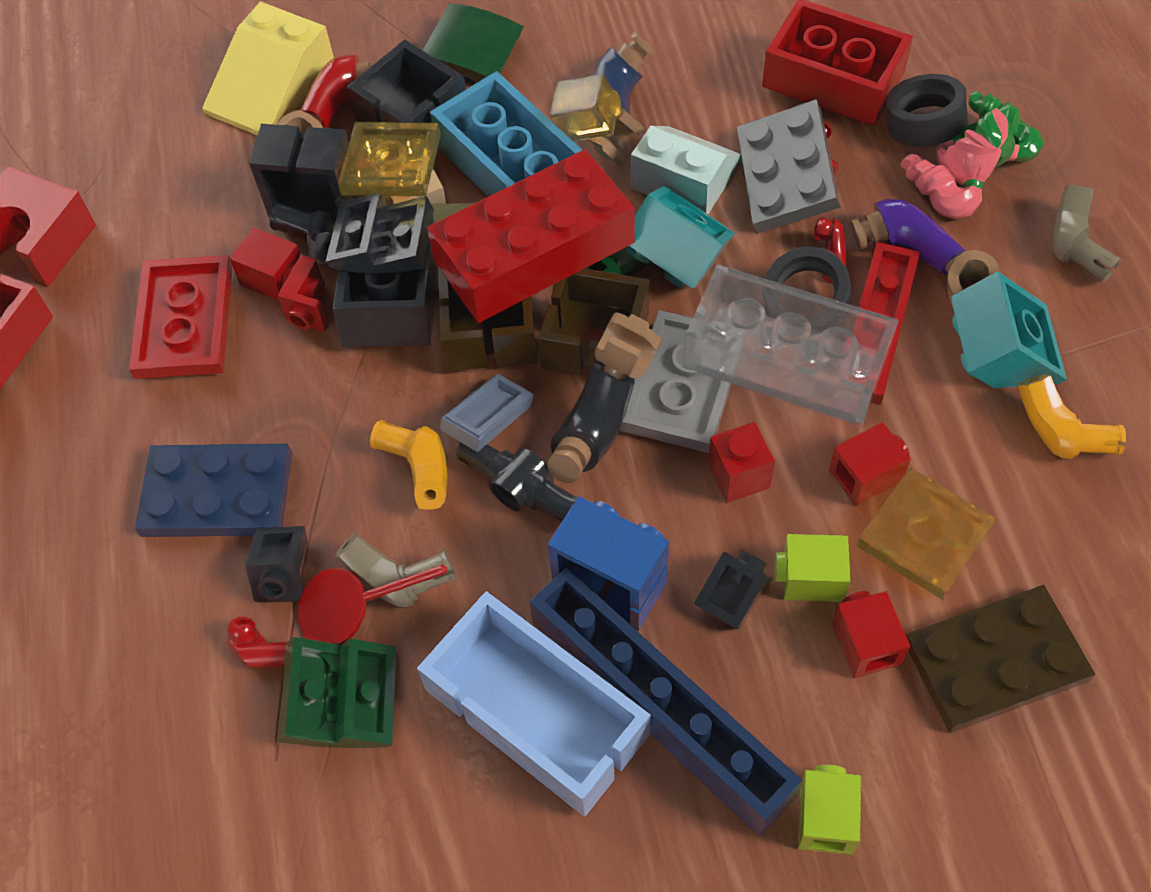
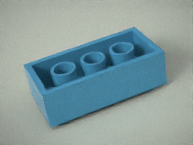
[430,71,602,196]

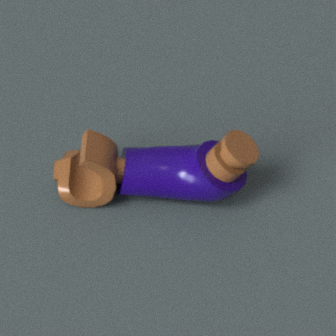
[850,199,1002,309]

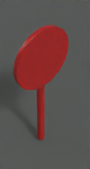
[298,565,447,645]

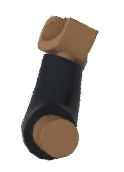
[547,313,662,483]

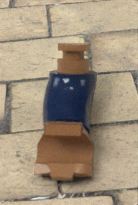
[583,31,656,166]

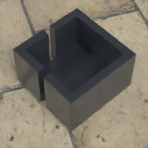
[347,39,466,160]
[249,124,360,219]

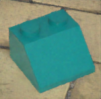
[627,185,735,289]
[951,271,1067,388]

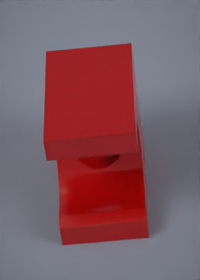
[0,166,96,287]

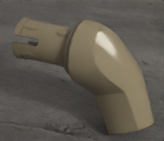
[1052,185,1122,283]
[335,532,457,607]

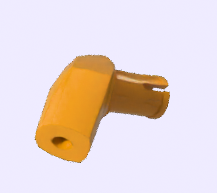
[1017,374,1126,460]
[370,420,448,510]

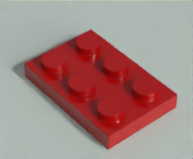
[129,255,233,379]

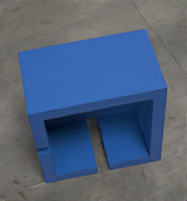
[548,496,669,631]

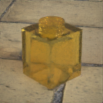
[549,74,621,141]

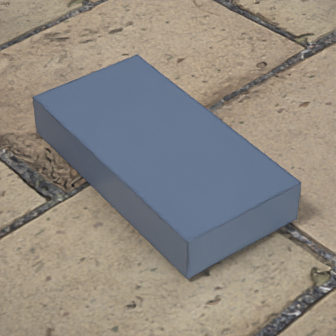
[440,374,534,452]

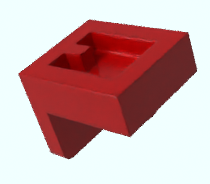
[277,255,329,332]

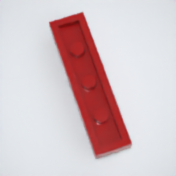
[836,242,920,406]

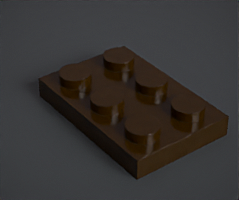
[906,585,1095,733]

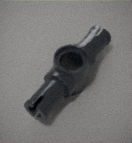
[456,442,578,522]

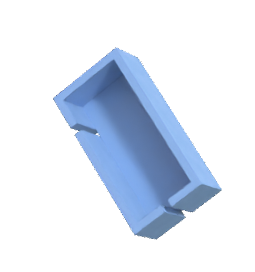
[417,591,651,817]

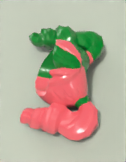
[900,92,1044,219]

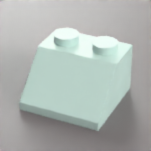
[631,126,742,214]

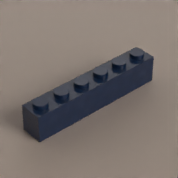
[529,567,803,837]

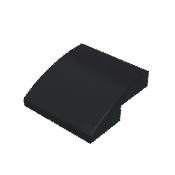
[326,193,434,274]

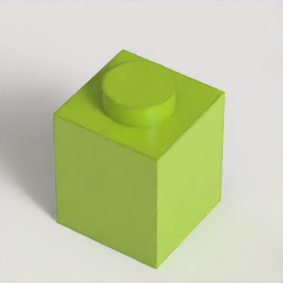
[774,534,850,602]
[798,765,861,855]

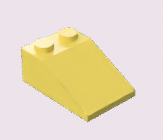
[202,1,334,136]

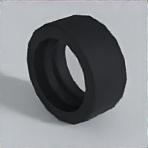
[886,73,968,147]
[764,246,851,338]

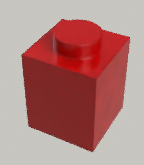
[229,227,301,300]
[708,421,775,504]
[829,422,911,506]
[832,591,910,679]

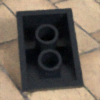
[332,215,435,347]

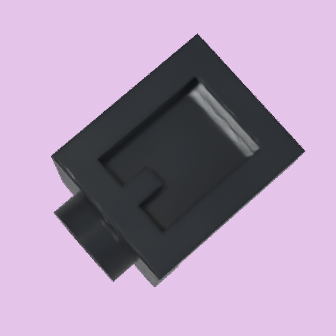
[245,526,308,603]
[694,549,773,630]

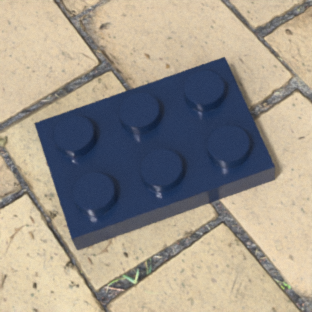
[135,444,292,537]

